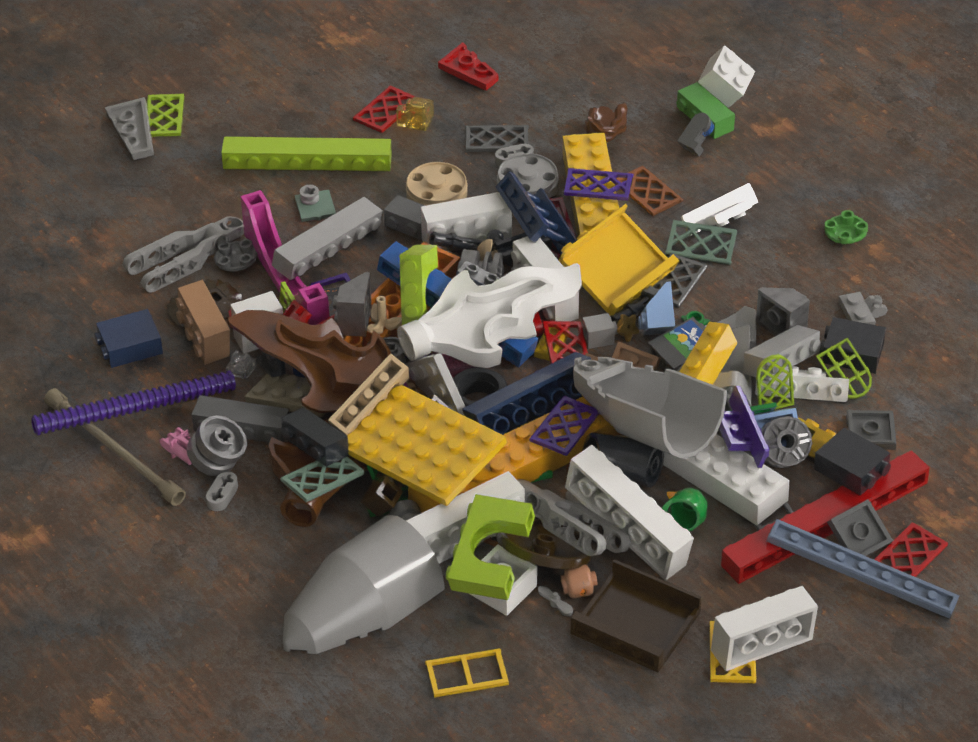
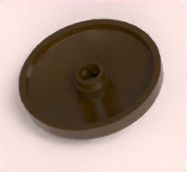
[496,517,593,569]

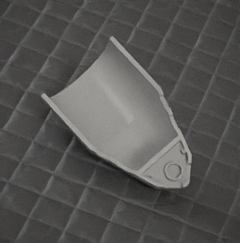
[574,357,727,459]
[283,515,445,654]

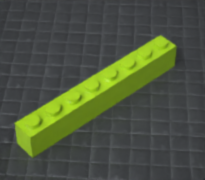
[222,137,392,171]

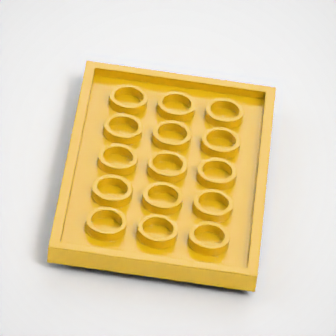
[347,385,507,506]

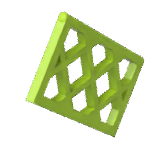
[147,94,184,137]

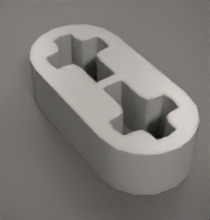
[495,144,534,167]
[206,472,238,511]

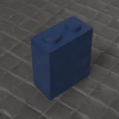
[94,309,163,368]

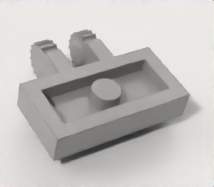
[839,292,888,325]

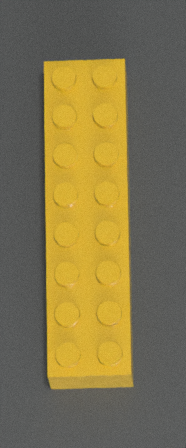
[563,133,619,237]

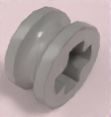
[300,185,319,205]

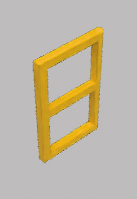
[425,648,509,698]

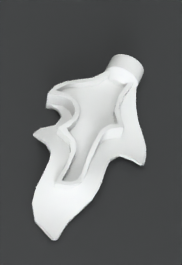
[397,263,582,368]

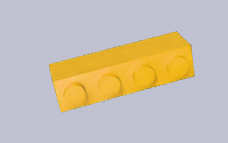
[679,322,737,385]

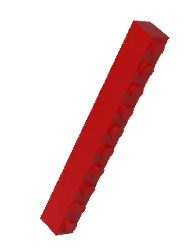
[721,450,930,584]

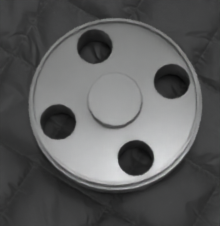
[497,153,559,198]

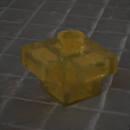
[396,97,434,131]

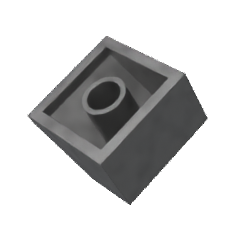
[333,272,372,337]
[756,287,810,336]

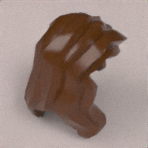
[584,102,628,142]

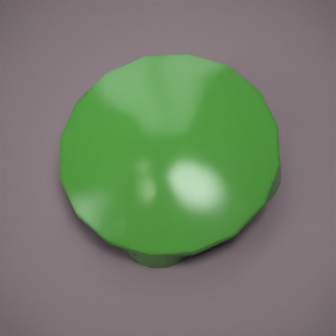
[825,210,868,244]

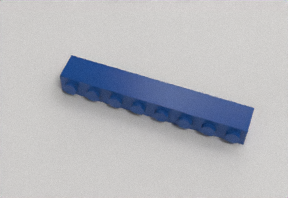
[377,241,538,368]

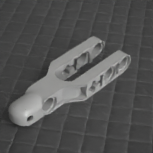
[123,217,244,292]
[517,479,630,556]

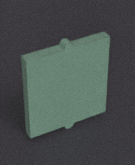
[295,190,336,222]

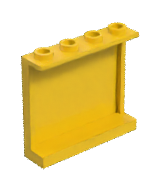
[559,204,679,316]

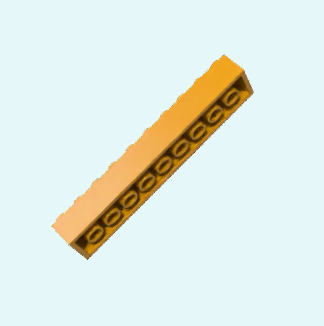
[408,397,622,513]

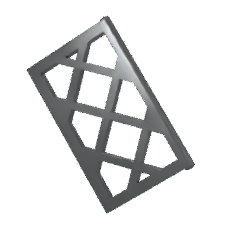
[465,125,529,152]
[653,253,707,308]

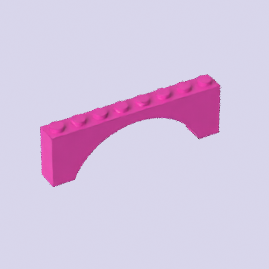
[241,190,330,325]

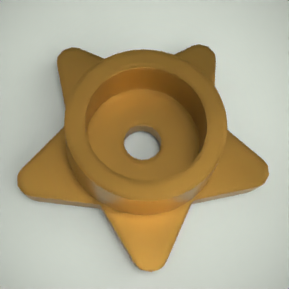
[617,314,639,342]

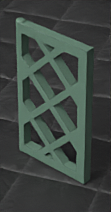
[665,220,737,265]
[280,457,364,502]

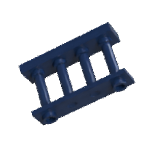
[495,171,577,255]

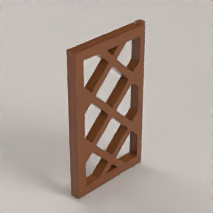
[616,165,683,216]

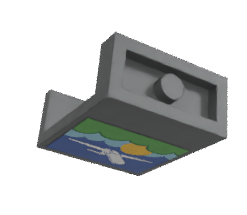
[648,317,706,372]

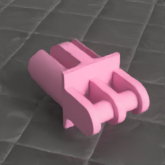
[160,427,192,465]

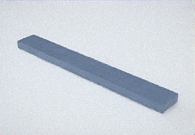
[767,519,959,619]

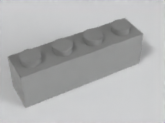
[744,325,821,381]

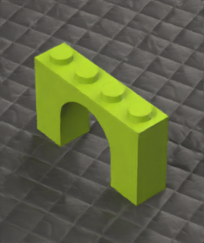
[399,245,438,325]
[446,494,535,600]

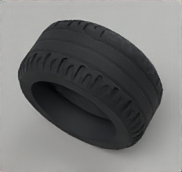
[453,368,508,407]

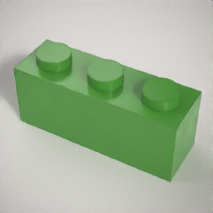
[676,82,735,139]

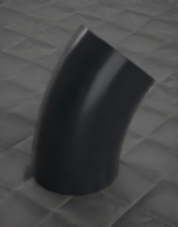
[582,433,664,488]

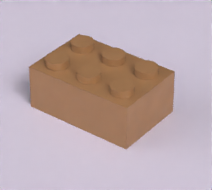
[176,280,230,365]

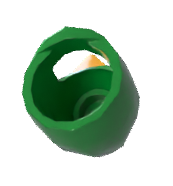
[662,488,708,531]

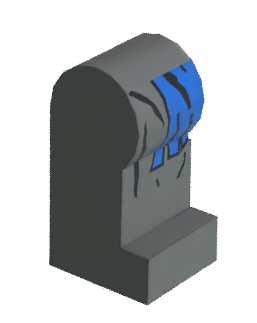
[678,113,714,157]

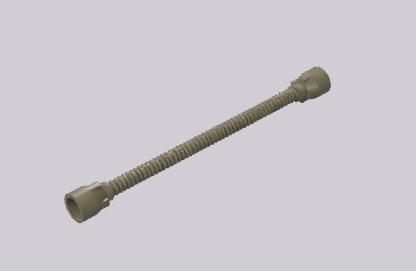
[44,388,186,506]

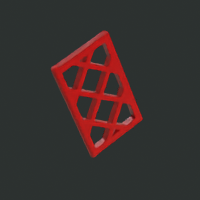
[352,85,419,133]
[542,321,588,364]
[874,522,948,577]

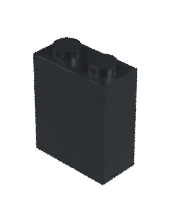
[819,317,886,374]
[814,427,891,496]

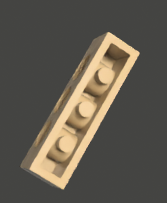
[328,354,409,435]

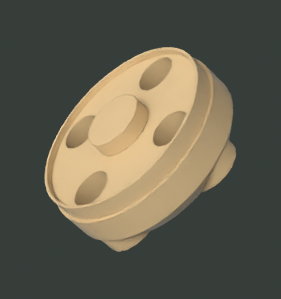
[406,162,468,206]

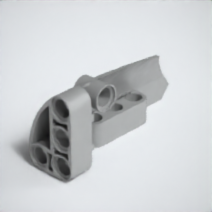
[677,306,756,411]

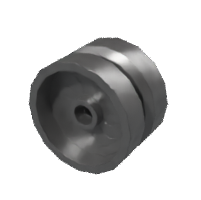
[187,415,247,477]

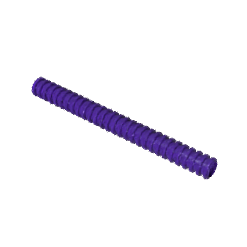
[31,370,236,436]

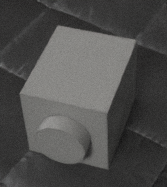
[583,313,618,349]

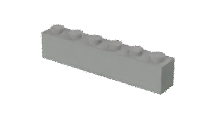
[272,197,383,280]

